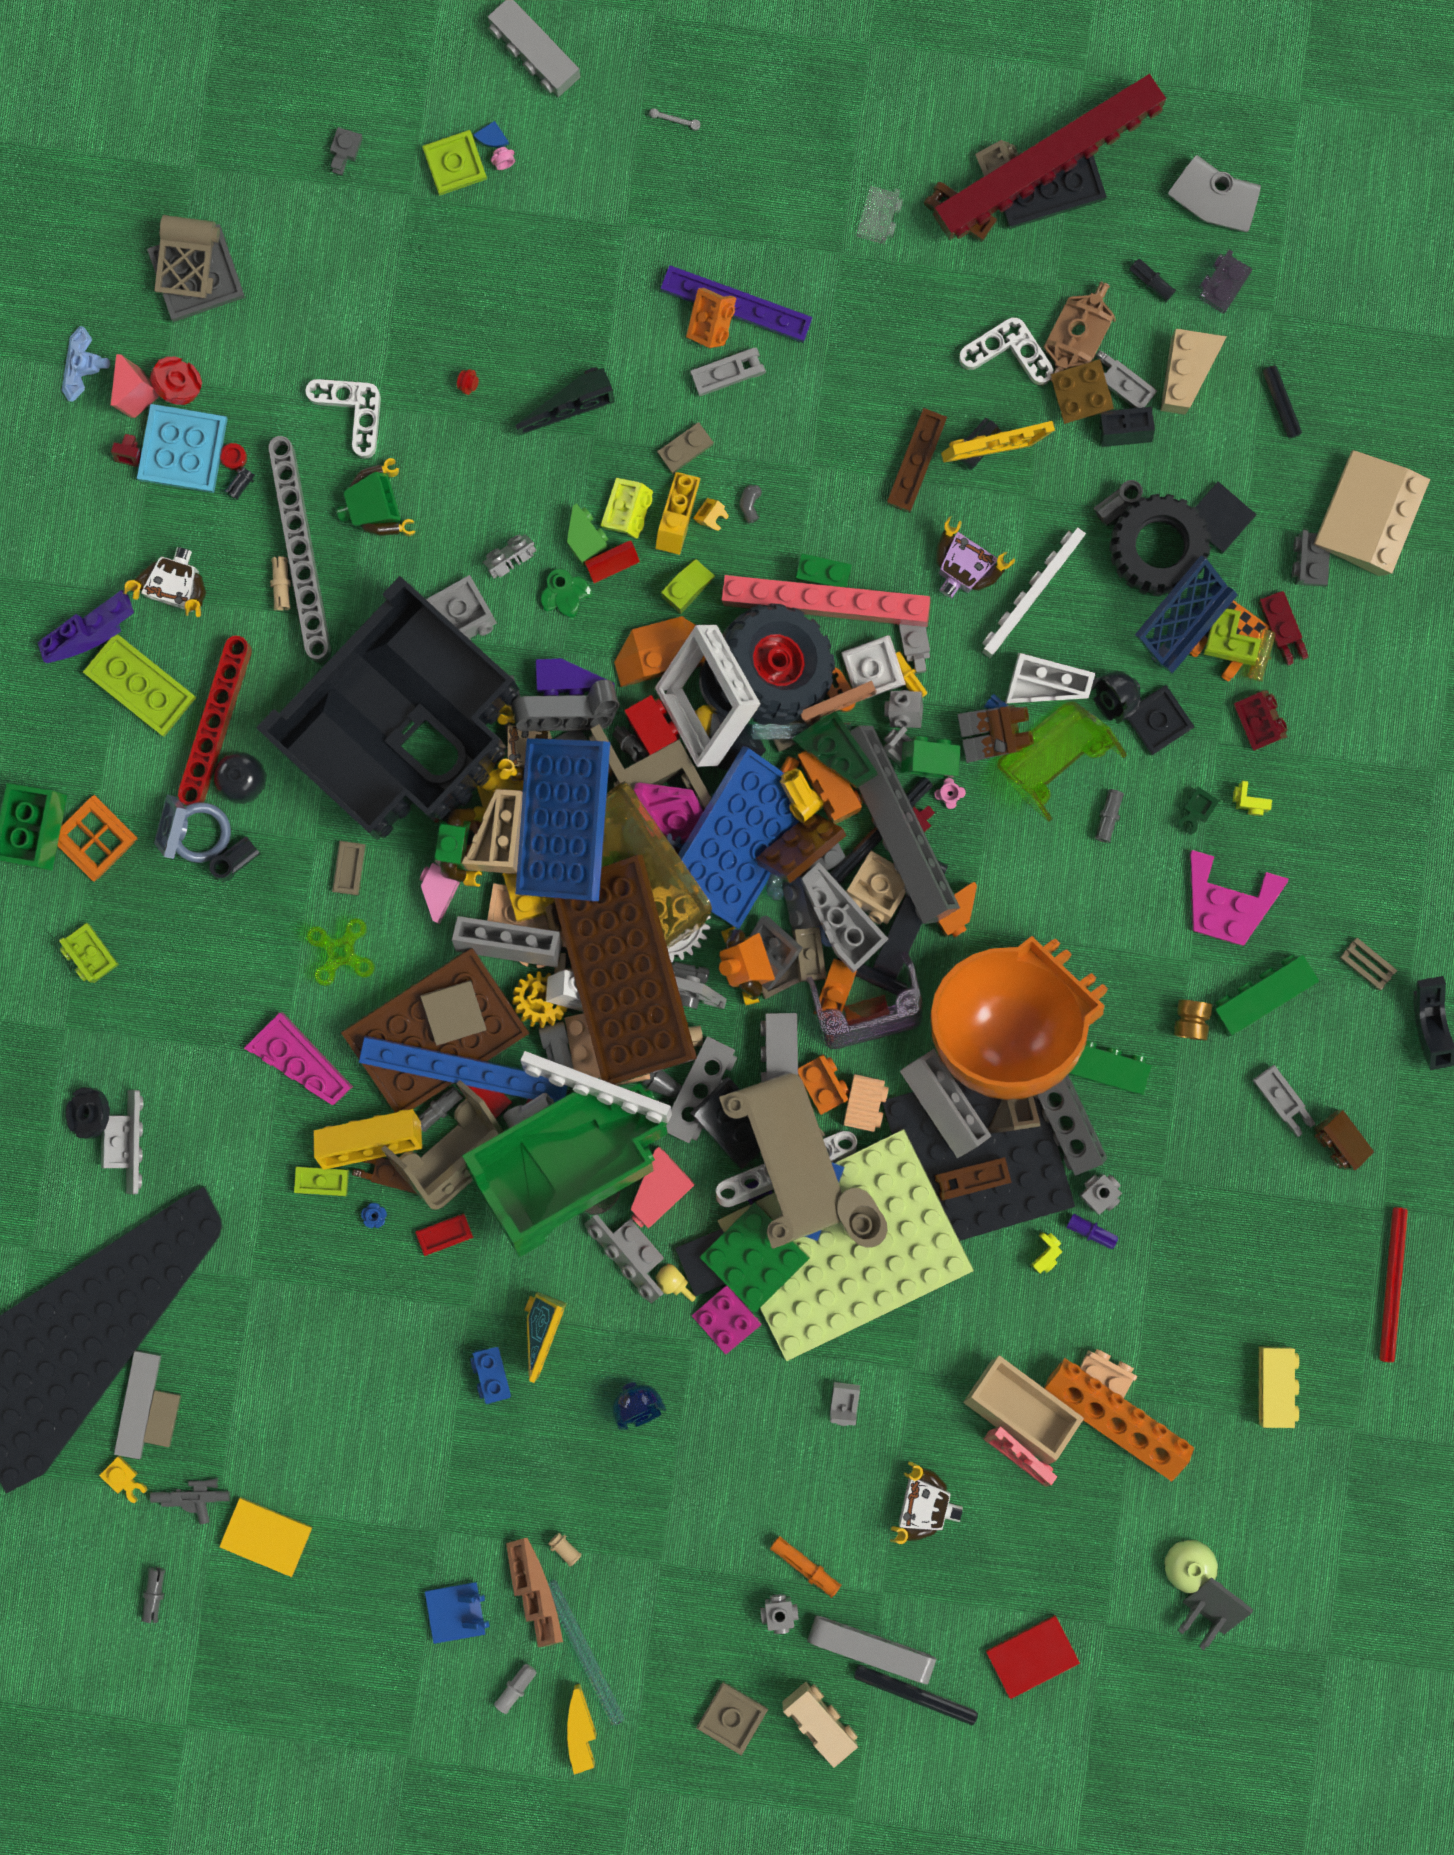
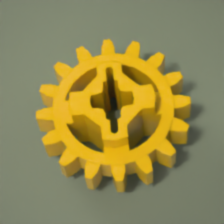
[512,972,567,1028]

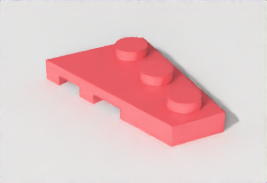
[983,1426,1057,1487]

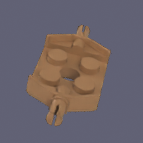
[1044,281,1116,383]

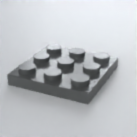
[147,224,246,322]

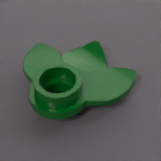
[541,568,592,618]

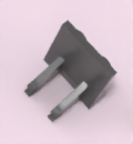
[1178,1577,1253,1651]

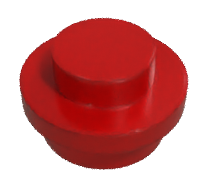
[457,369,479,395]

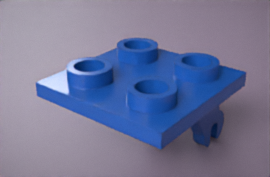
[425,1582,490,1644]

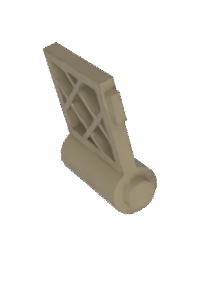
[155,215,220,299]

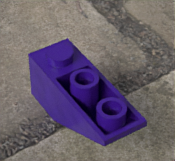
[536,658,615,696]

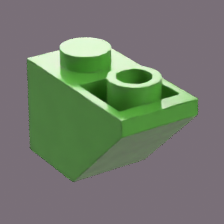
[567,503,609,567]

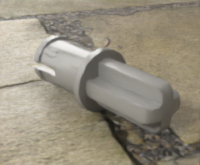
[494,1664,537,1714]

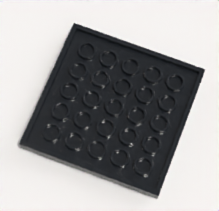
[882,1079,1075,1241]

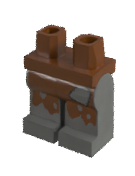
[958,705,1034,763]

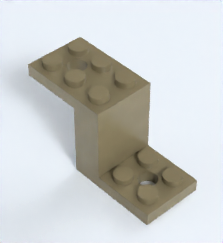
[589,724,711,811]

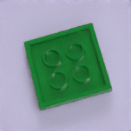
[700,1202,811,1313]

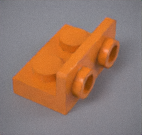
[686,288,736,348]
[798,1054,850,1115]

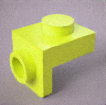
[1233,781,1272,816]
[1031,1232,1062,1274]

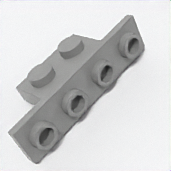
[101,1090,143,1194]
[584,1214,664,1303]

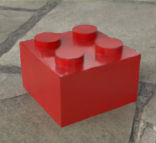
[624,695,680,756]

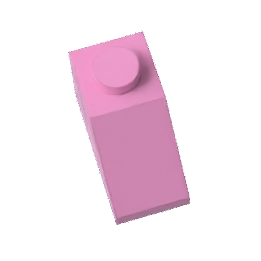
[420,863,460,924]

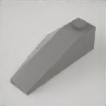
[800,863,888,973]

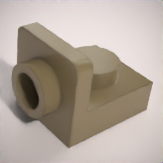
[975,140,1019,176]

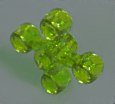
[307,918,375,986]

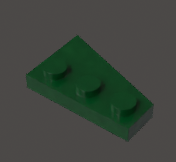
[792,711,878,789]

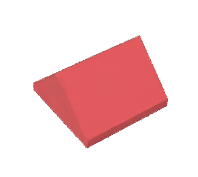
[111,354,159,418]

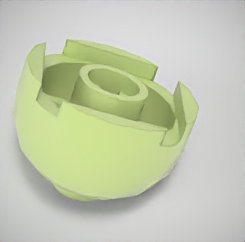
[1165,1540,1218,1593]

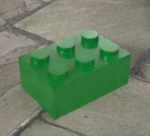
[0,783,67,871]

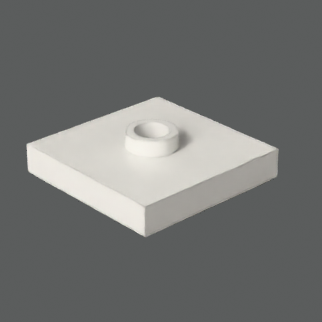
[841,635,906,701]

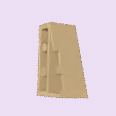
[1160,329,1227,415]

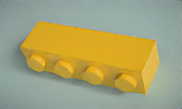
[314,1109,422,1170]

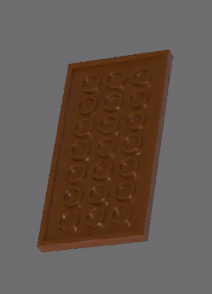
[554,855,697,1085]

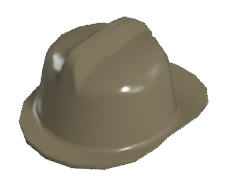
[837,1188,888,1248]

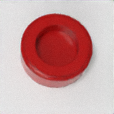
[220,443,247,470]

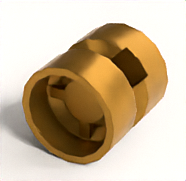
[1174,999,1212,1041]

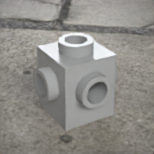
[885,690,923,728]
[1079,1174,1122,1215]
[760,1594,799,1634]

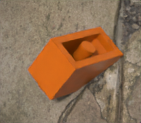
[936,882,977,938]

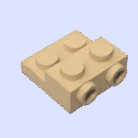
[846,851,906,924]

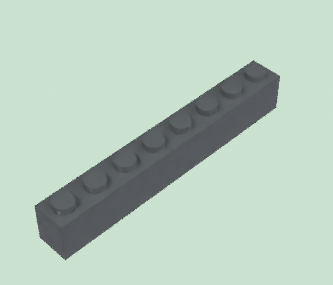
[850,726,960,924]

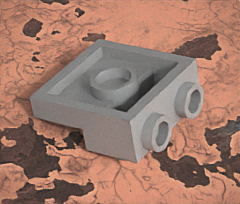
[426,575,497,640]

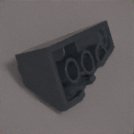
[515,367,615,435]

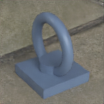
[154,795,231,863]

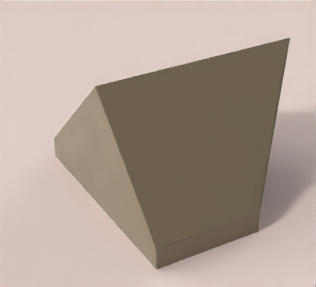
[988,1096,1040,1134]

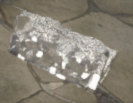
[856,186,903,245]

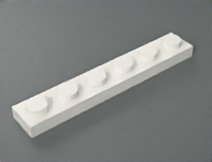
[982,528,1086,658]
[521,1051,672,1124]

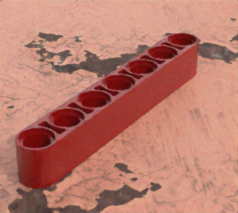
[178,635,252,806]

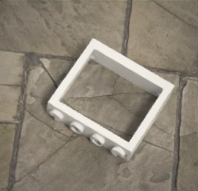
[655,625,760,767]

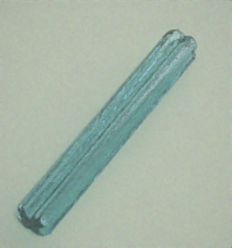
[751,722,853,739]

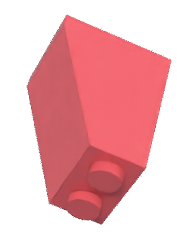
[631,1147,695,1229]

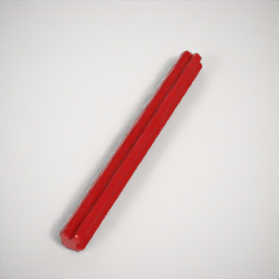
[1379,1207,1408,1363]

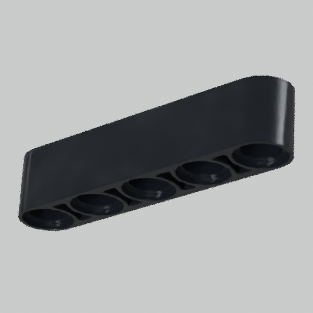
[873,860,948,979]

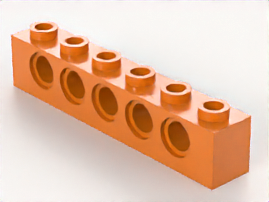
[1044,1358,1194,1482]

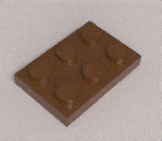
[755,813,846,883]

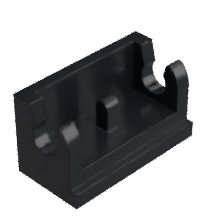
[1099,407,1155,447]

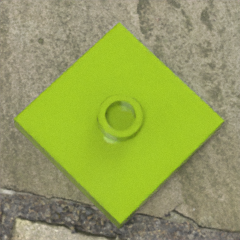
[422,130,487,196]

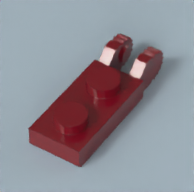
[1258,591,1308,665]

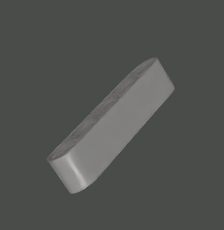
[807,1615,937,1684]

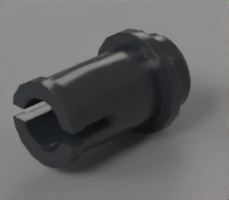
[224,466,255,500]

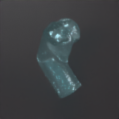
[766,873,784,900]

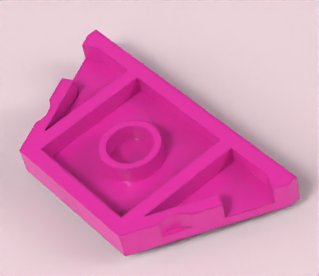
[634,783,704,862]

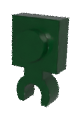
[1177,787,1220,835]

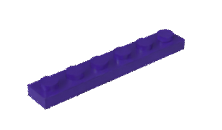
[661,265,813,343]

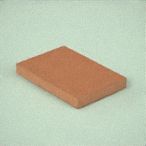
[801,681,877,723]

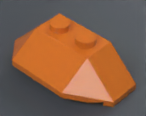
[614,616,706,687]

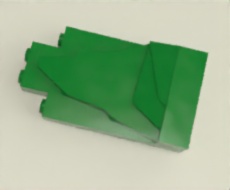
[462,1077,669,1258]

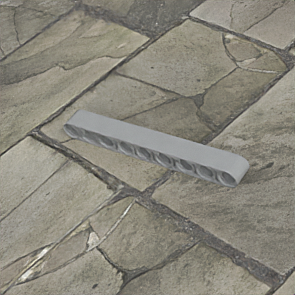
[269,436,331,663]

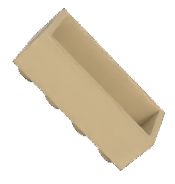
[963,1355,1084,1465]

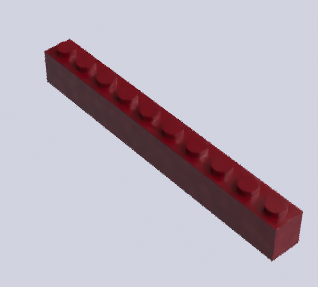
[933,74,1166,241]

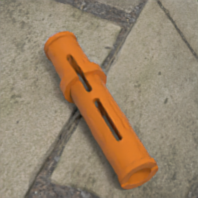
[770,1536,842,1598]

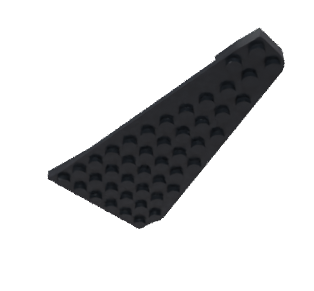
[0,1186,223,1494]

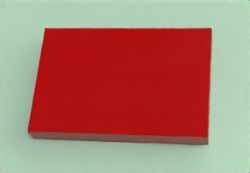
[986,1615,1080,1699]

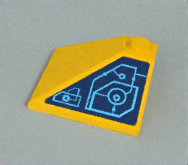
[525,1292,567,1383]

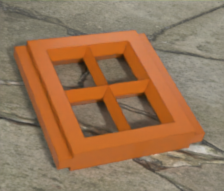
[57,795,138,882]

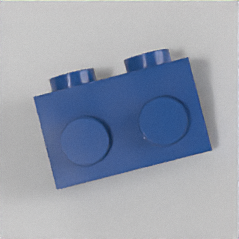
[470,1347,511,1404]

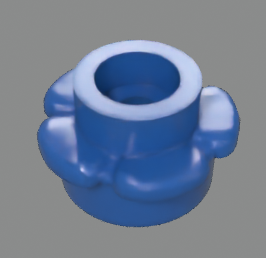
[361,1203,387,1228]

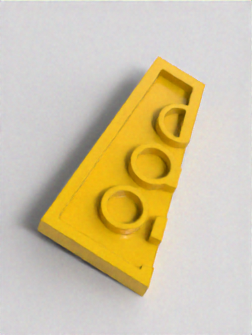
[941,421,1055,463]

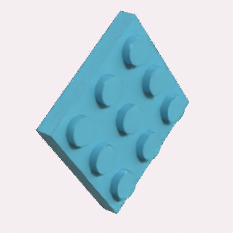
[137,404,228,493]

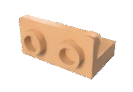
[1080,1349,1137,1398]

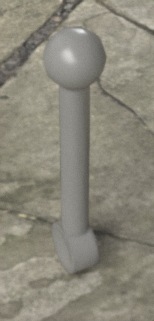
[649,108,700,131]

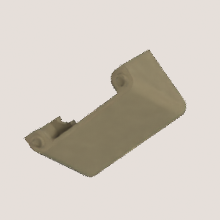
[719,1073,842,1249]

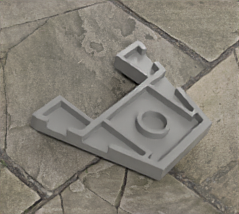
[674,972,727,1009]

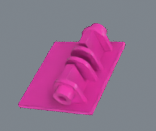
[692,1286,762,1355]

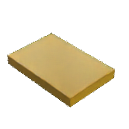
[219,1497,313,1577]

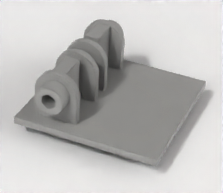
[483,534,537,579]

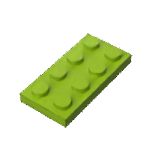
[83,634,197,737]

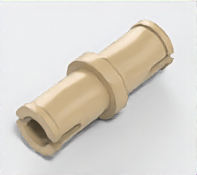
[270,557,291,611]

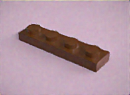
[887,408,947,513]

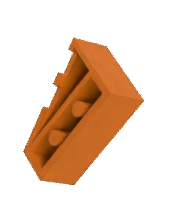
[797,751,863,824]

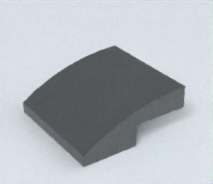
[750,915,803,990]

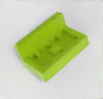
[59,923,119,983]

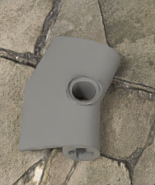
[1168,155,1261,232]

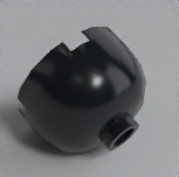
[1091,671,1141,724]
[214,752,267,804]

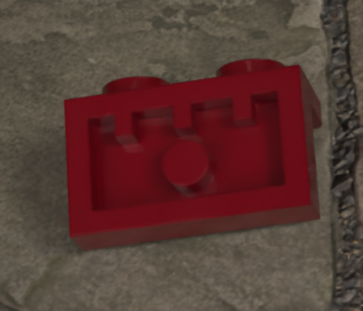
[1234,690,1288,751]

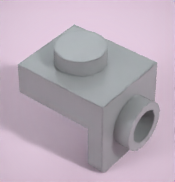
[883,726,912,767]
[830,1382,860,1426]

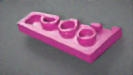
[244,1012,353,1105]

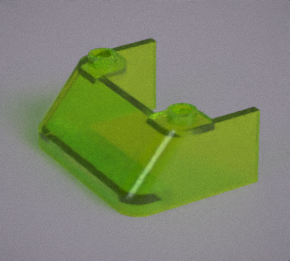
[997,701,1127,822]

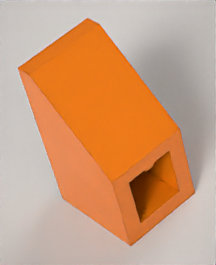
[814,959,857,1022]

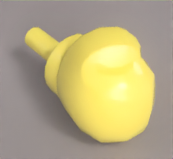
[656,1264,696,1302]

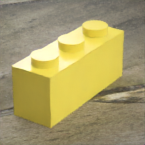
[1259,1347,1299,1428]

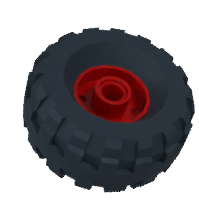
[714,603,835,726]

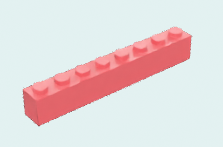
[722,575,931,627]

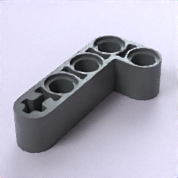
[511,680,619,731]

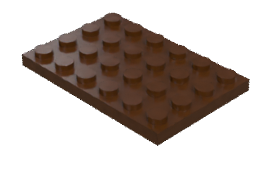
[341,948,529,1113]

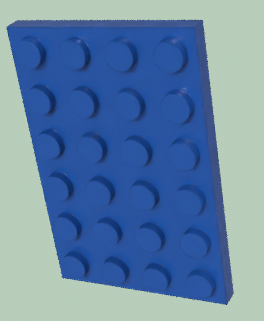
[515,738,610,901]
[663,746,799,929]

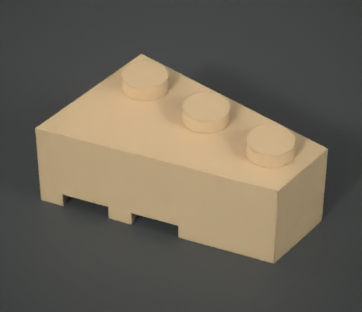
[462,789,523,874]
[782,1682,858,1768]

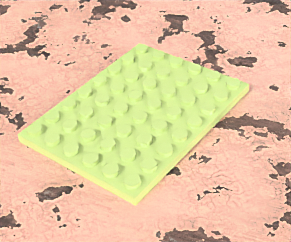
[718,1129,974,1361]

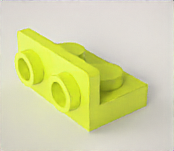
[601,478,653,539]

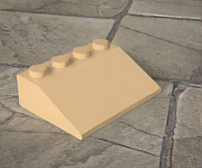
[1313,450,1430,576]

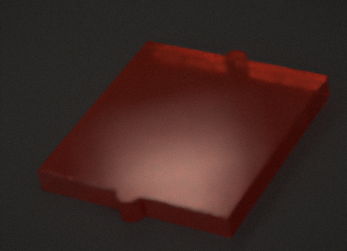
[844,995,890,1026]

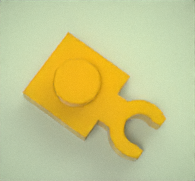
[99,1456,148,1503]

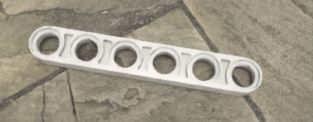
[716,1131,857,1207]

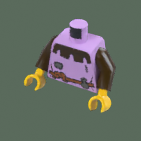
[936,517,1015,598]

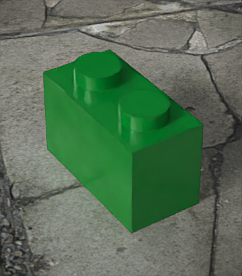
[796,553,852,588]
[901,736,960,778]

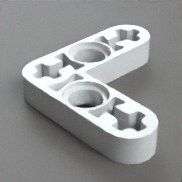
[959,318,1053,385]
[306,379,381,459]

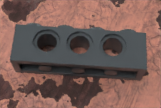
[1034,1075,1107,1176]

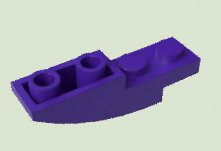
[37,590,134,663]

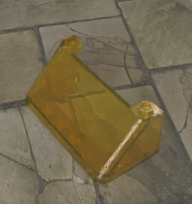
[601,781,712,949]

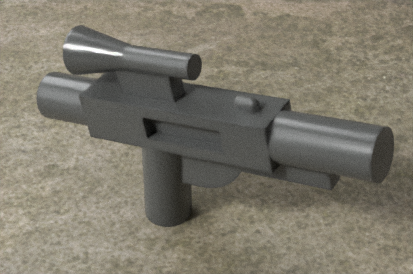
[150,1478,230,1525]

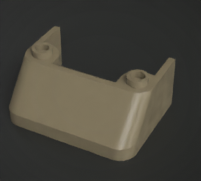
[382,1080,504,1209]

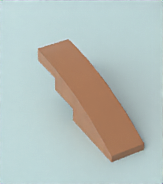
[506,1538,563,1647]

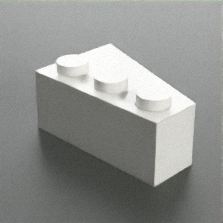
[1005,653,1095,703]

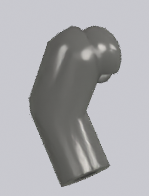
[739,485,762,524]

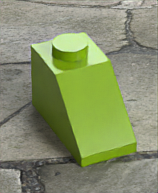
[661,559,715,614]

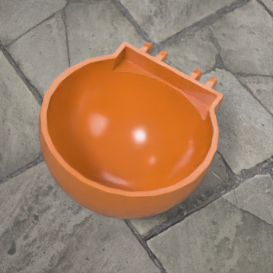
[930,936,1108,1100]

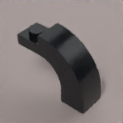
[1413,976,1454,1070]

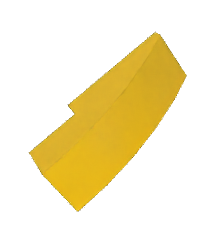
[567,1684,597,1775]

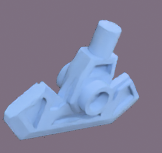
[62,326,110,402]

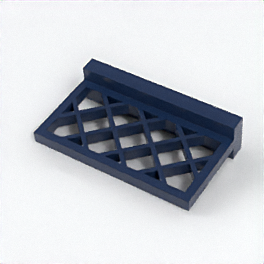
[1135,556,1238,673]

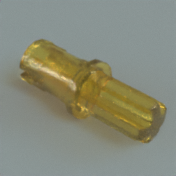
[1247,629,1275,682]

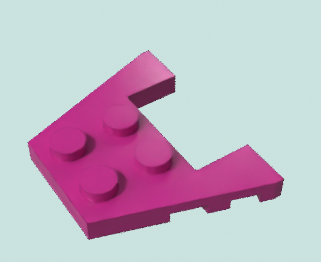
[1190,850,1289,946]

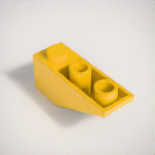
[655,472,701,555]

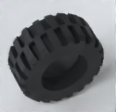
[1109,494,1211,596]

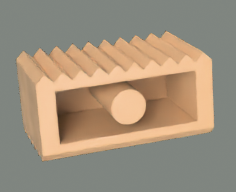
[843,1074,889,1132]

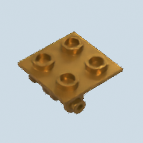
[1050,359,1114,424]

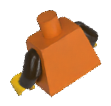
[719,926,775,1005]

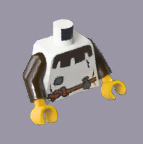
[124,547,206,617]
[890,1462,963,1544]

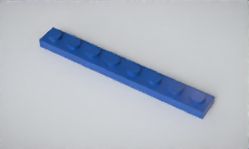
[359,1036,568,1102]

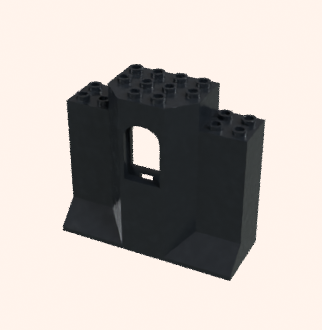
[256,576,520,841]

